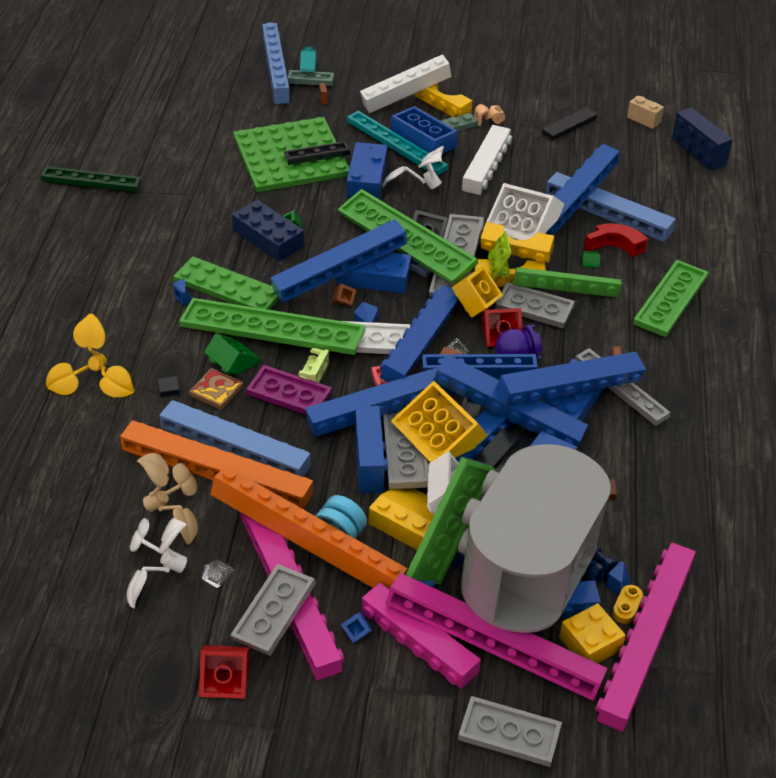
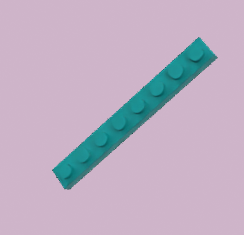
[347,111,448,176]

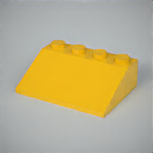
[391,381,488,462]
[369,488,434,550]

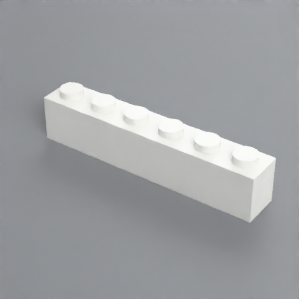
[360,54,451,113]
[462,125,512,195]

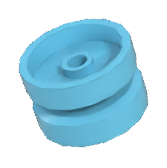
[316,495,367,539]

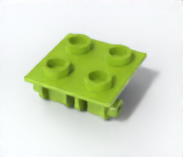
[488,231,511,280]

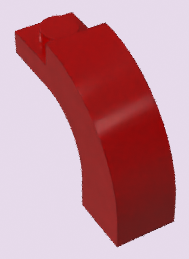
[584,224,648,257]

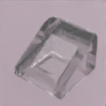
[446,338,469,354]
[202,560,234,588]

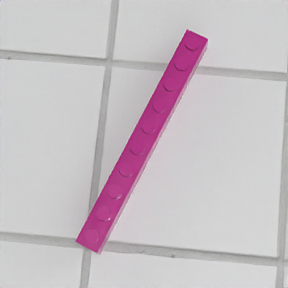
[240,512,344,681]
[595,542,696,732]
[386,573,607,701]

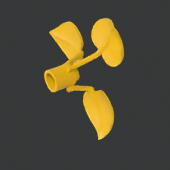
[46,313,135,397]

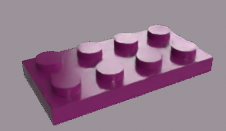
[246,365,332,415]

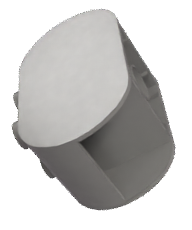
[458,444,611,633]

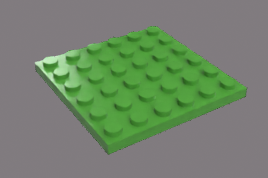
[233,117,350,192]

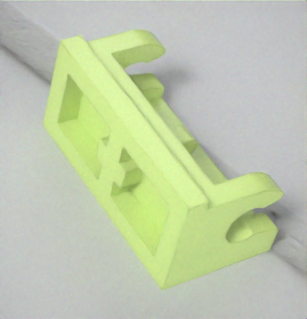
[298,348,329,383]

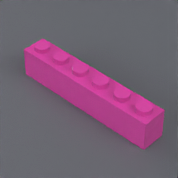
[362,583,481,689]

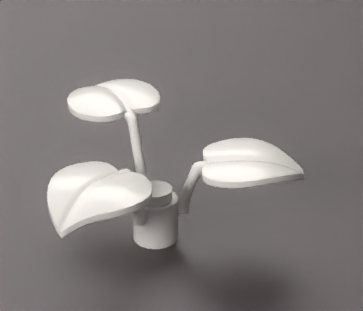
[382,146,444,190]
[127,518,187,609]

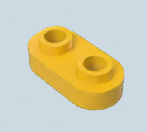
[613,585,643,624]

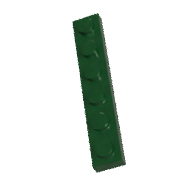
[41,166,142,192]

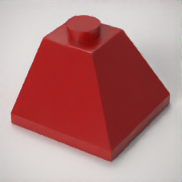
[481,308,522,347]

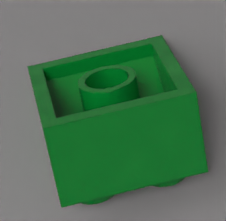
[204,333,261,375]

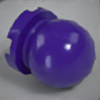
[495,324,542,361]

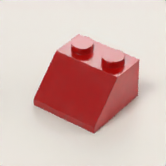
[199,645,250,699]

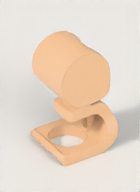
[474,104,505,126]

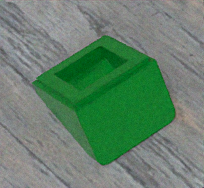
[283,210,302,228]
[581,251,601,267]

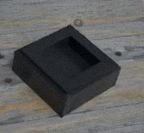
[158,376,180,397]

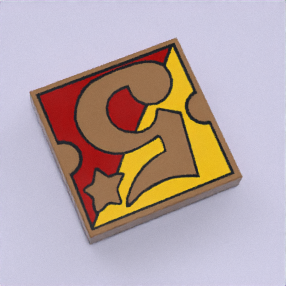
[189,368,243,410]

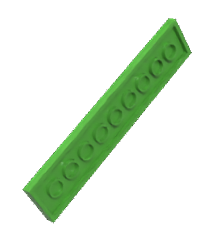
[338,189,478,285]
[179,298,366,355]

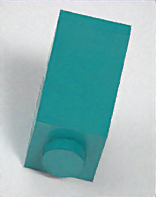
[300,47,317,72]

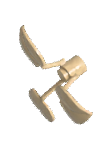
[137,453,198,545]

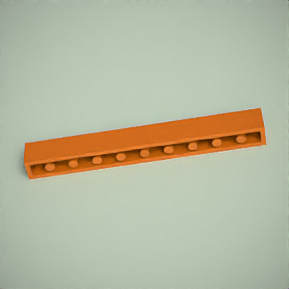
[120,420,313,510]
[210,466,408,589]

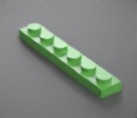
[513,267,622,297]

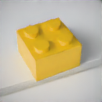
[451,265,503,318]
[559,603,626,664]

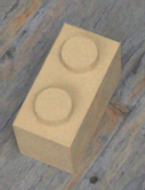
[627,96,664,129]

